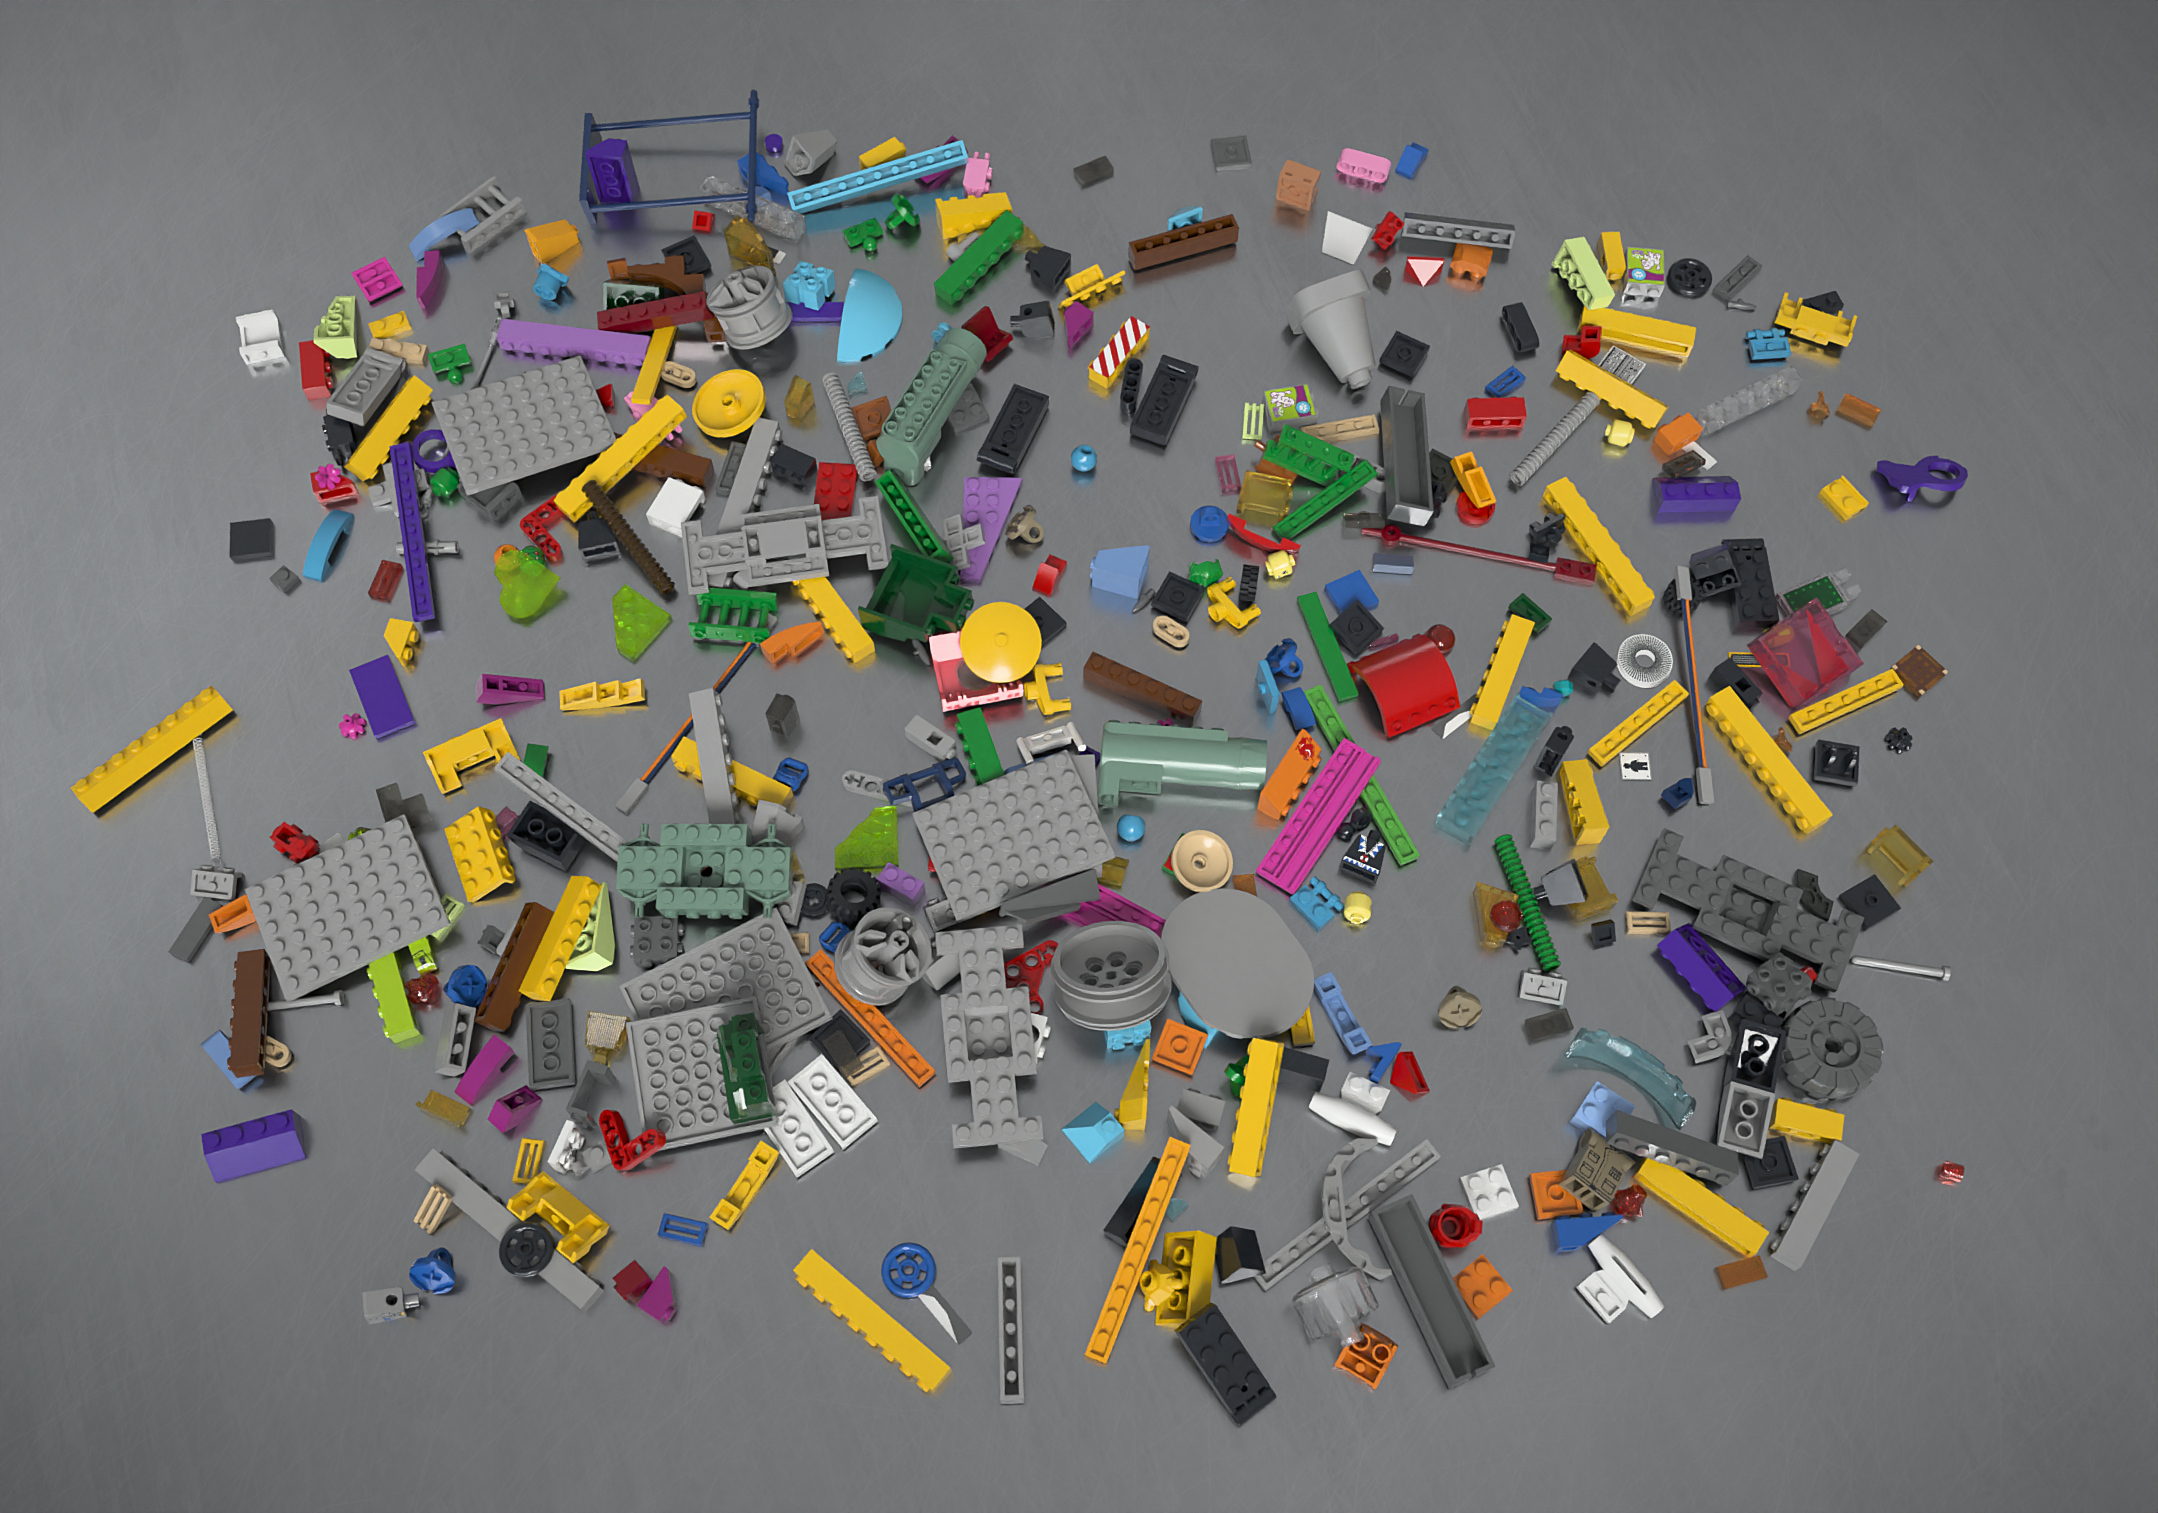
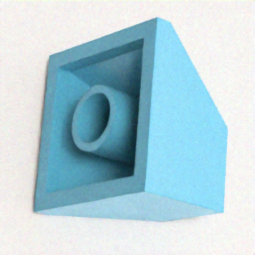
[1167,205,1203,232]
[1062,1102,1125,1164]

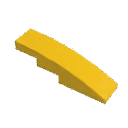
[559,678,645,711]

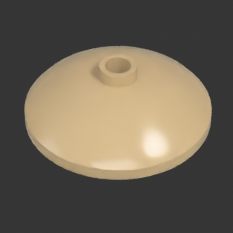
[1171,830,1233,892]

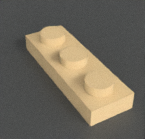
[369,338,429,365]

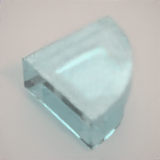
[848,372,867,395]
[1165,1198,1189,1222]

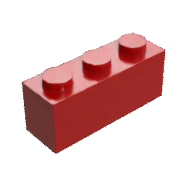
[299,340,334,400]
[1464,396,1527,429]

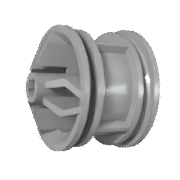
[706,266,793,349]
[834,908,932,1005]

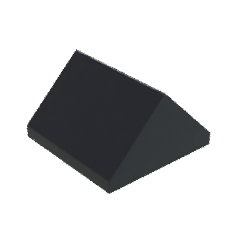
[1215,1226,1266,1284]

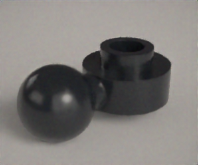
[1338,808,1372,839]

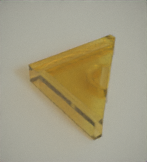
[1012,217,1046,251]

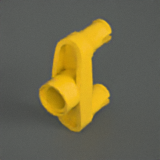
[1207,576,1261,629]
[1024,662,1071,715]

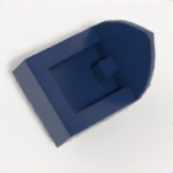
[1661,778,1694,809]

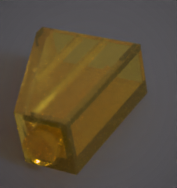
[1473,882,1519,948]

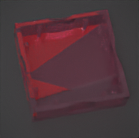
[1747,598,1864,711]

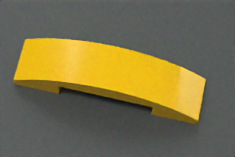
[709,1141,780,1230]

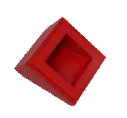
[692,210,715,232]
[595,384,614,408]

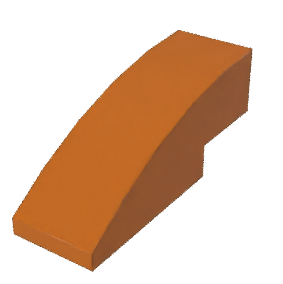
[760,621,824,664]
[209,894,256,934]

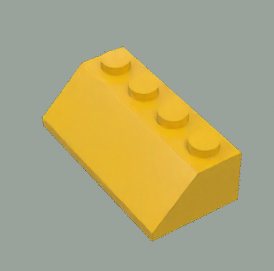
[1155,1230,1217,1328]

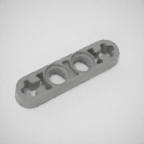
[842,770,920,807]

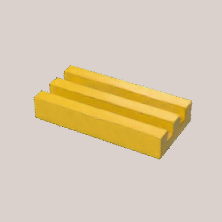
[512,1138,546,1185]

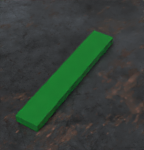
[1273,459,1378,540]
[1297,592,1358,702]

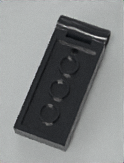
[1130,354,1199,446]
[977,384,1049,474]
[1721,538,1780,629]
[1174,1302,1277,1426]

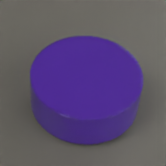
[765,134,783,152]

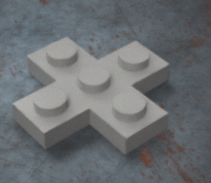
[368,462,430,517]
[941,514,986,571]

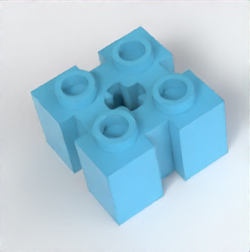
[783,260,836,311]
[1104,1020,1151,1050]

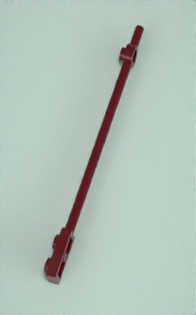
[1361,525,1597,585]

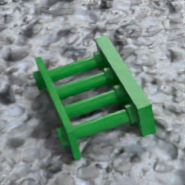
[1262,424,1355,487]
[688,587,778,644]

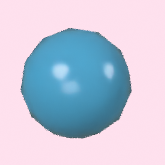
[1071,445,1097,472]
[1117,814,1146,841]

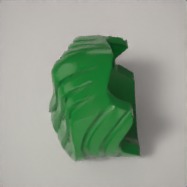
[1188,559,1223,587]

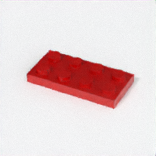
[814,462,858,521]

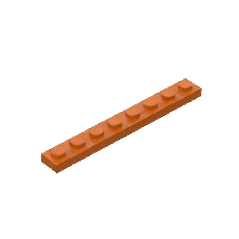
[805,949,936,1088]

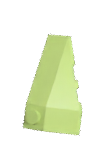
[314,296,357,359]
[565,882,615,971]

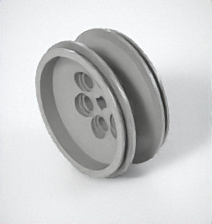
[1051,921,1172,1031]

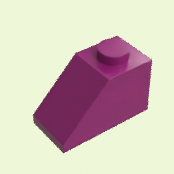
[1064,301,1094,348]
[487,1085,542,1133]
[637,1266,677,1324]

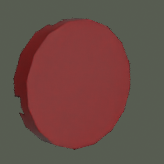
[1456,491,1495,524]

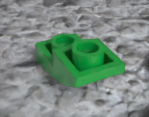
[523,743,549,778]

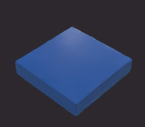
[1324,570,1379,614]

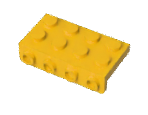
[444,806,516,903]

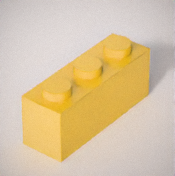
[1768,1097,1845,1144]

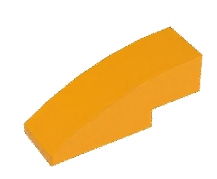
[1450,451,1497,509]

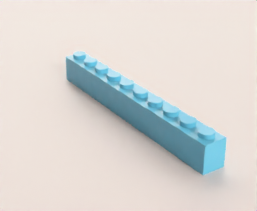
[787,140,968,215]

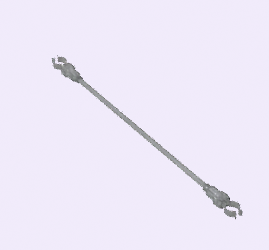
[420,315,507,518]

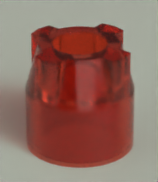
[1940,1160,1964,1183]

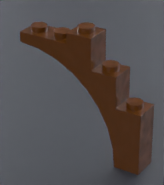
[627,255,727,343]

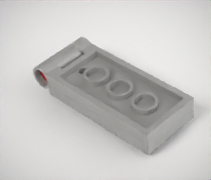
[326,347,406,426]

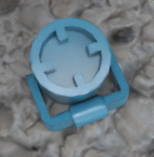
[533,263,569,300]

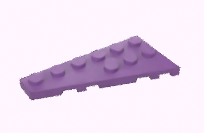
[960,477,1023,583]

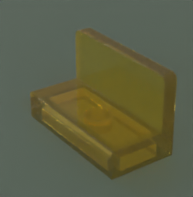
[1097,856,1129,888]
[415,1090,472,1129]

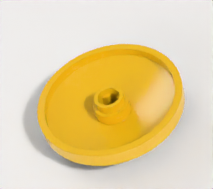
[692,369,766,437]
[960,602,1042,684]

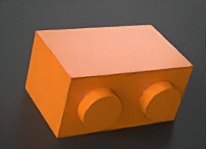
[1654,412,1703,457]

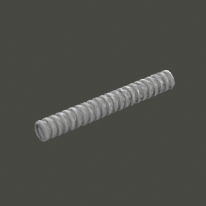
[822,372,876,481]
[1510,392,1600,486]

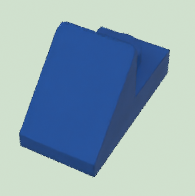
[1395,142,1429,178]
[1366,1042,1402,1084]

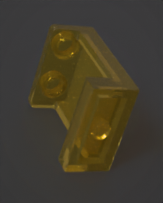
[1236,470,1294,521]
[1867,825,1934,889]
[1567,856,1618,922]

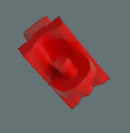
[1371,211,1404,250]

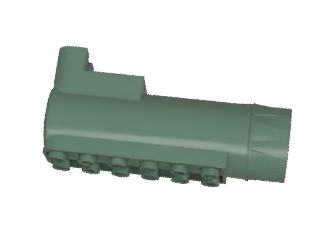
[876,328,987,486]
[1097,720,1267,807]

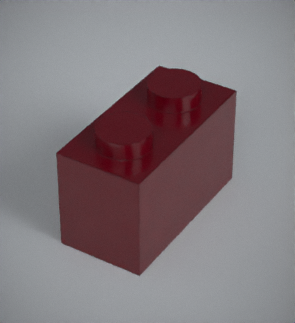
[613,1260,653,1304]

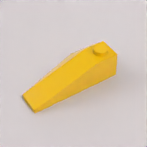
[1114,1039,1150,1131]

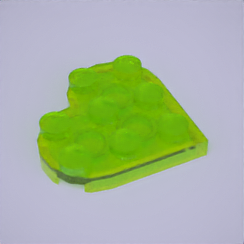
[494,550,561,618]

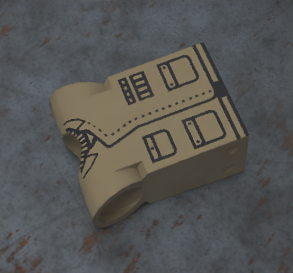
[1558,1127,1635,1212]

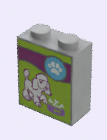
[1623,247,1665,297]
[1262,384,1319,433]

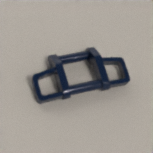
[883,758,966,812]

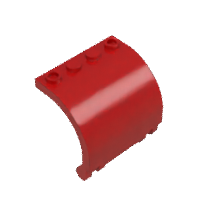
[1347,633,1460,738]

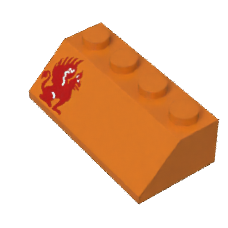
[1257,728,1322,821]

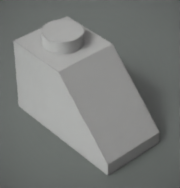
[998,1140,1048,1166]

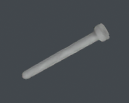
[1851,955,1951,981]
[268,990,344,1011]

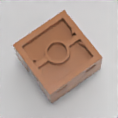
[1276,159,1321,211]

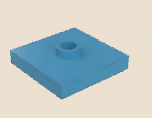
[1255,660,1280,714]

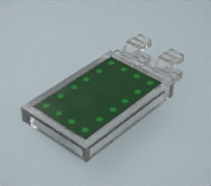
[1775,568,1862,628]

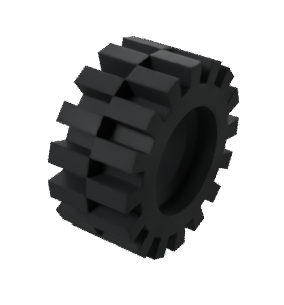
[1239,564,1259,602]
[1664,578,1703,615]

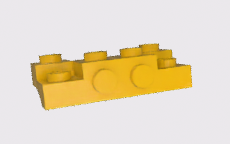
[1774,292,1858,347]
[423,718,521,794]
[507,1171,610,1263]

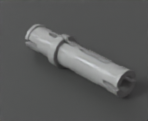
[396,539,459,555]

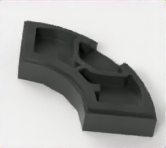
[1794,869,1834,922]

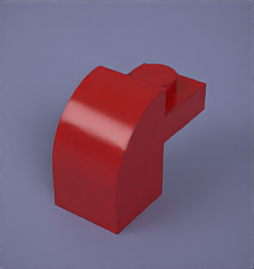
[1562,326,1602,359]

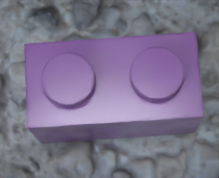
[877,862,925,908]

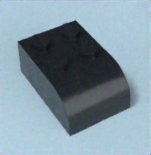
[507,801,586,871]

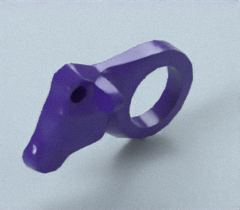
[412,429,457,473]
[1877,456,1968,502]

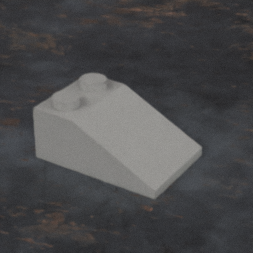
[1717,1081,1775,1159]
[1167,1105,1224,1178]

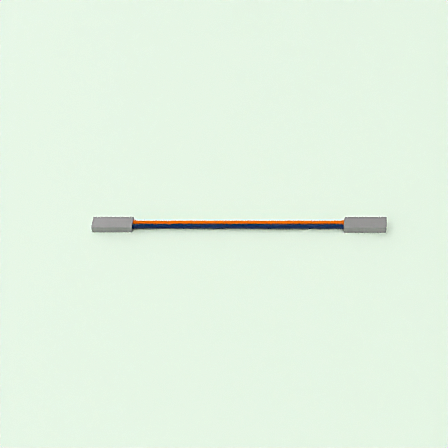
[1674,566,1714,805]
[615,614,778,815]

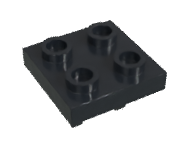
[1814,739,1860,786]

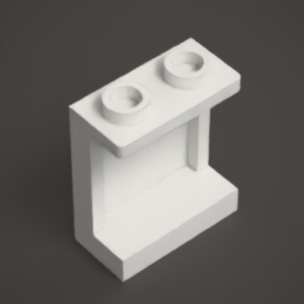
[236,310,285,365]
[646,477,706,537]

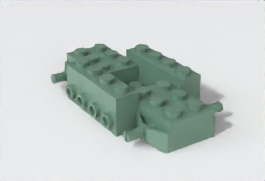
[616,823,794,919]

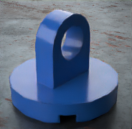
[1190,505,1229,543]
[1265,638,1303,677]
[443,965,487,1007]
[409,1247,456,1294]

